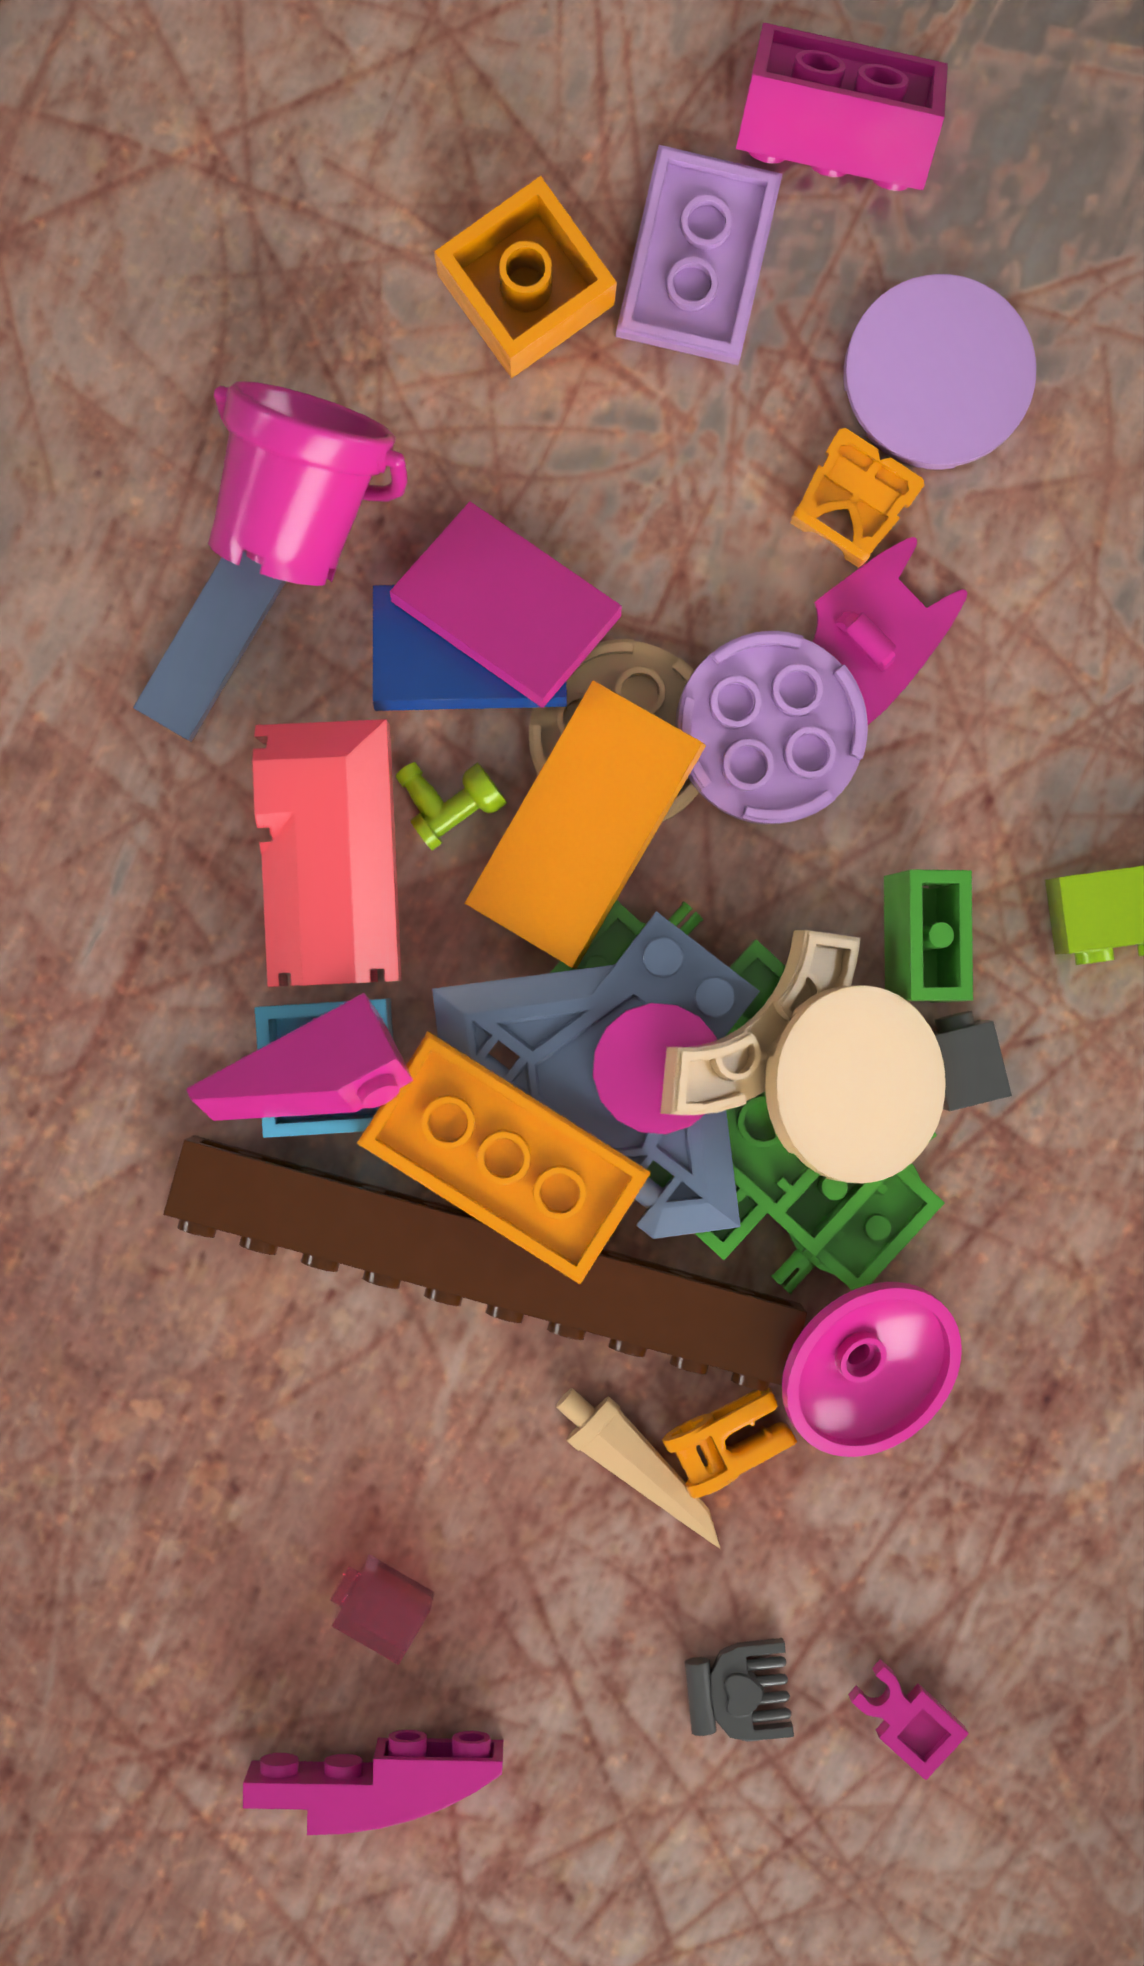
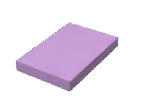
[616,145,782,365]

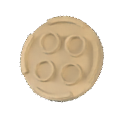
[529,639,699,822]
[765,985,946,1183]

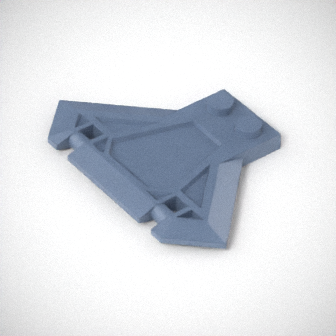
[432,911,760,1239]

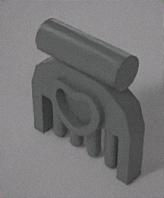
[685,1638,794,1742]

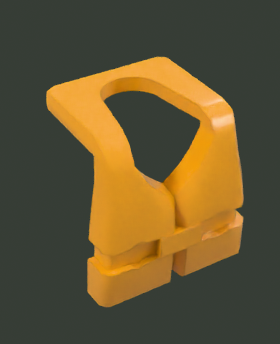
[790,428,924,568]

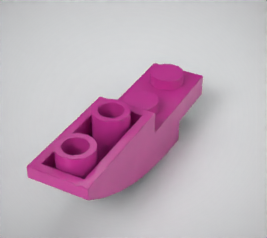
[243,1730,504,1835]

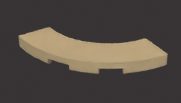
[661,930,861,1115]

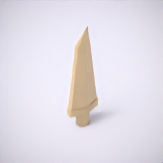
[556,1388,720,1549]

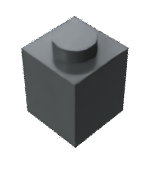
[933,1011,1012,1112]

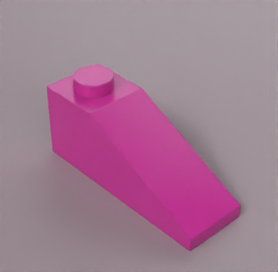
[186,993,414,1121]

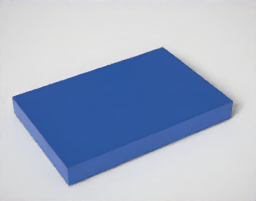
[373,585,567,711]

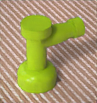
[395,762,508,851]

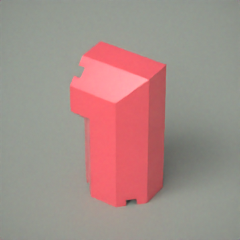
[252,719,402,987]

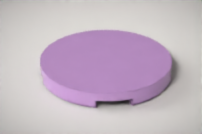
[843,274,1036,470]
[675,631,868,824]

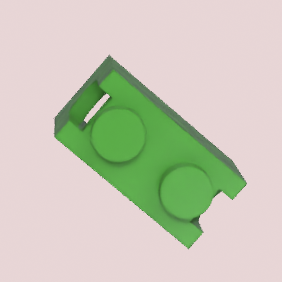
[884,869,973,1003]

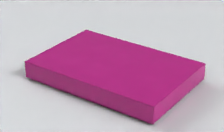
[390,501,622,708]

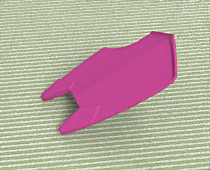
[812,537,968,725]

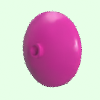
[782,1282,962,1457]

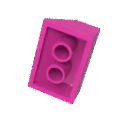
[736,22,948,191]

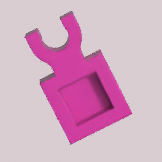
[848,1659,969,1780]

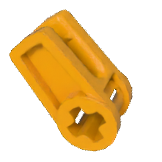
[662,1387,797,1498]

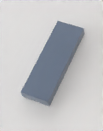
[133,551,286,742]

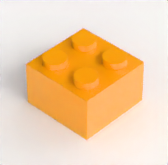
[434,176,617,379]

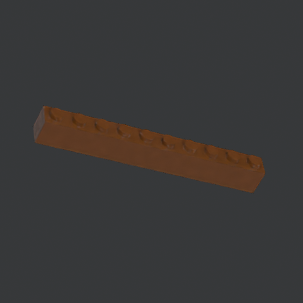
[163,1135,807,1391]

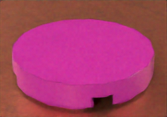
[592,1003,717,1134]

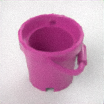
[208,381,408,586]

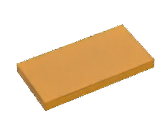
[464,680,706,969]
[357,1031,651,1284]

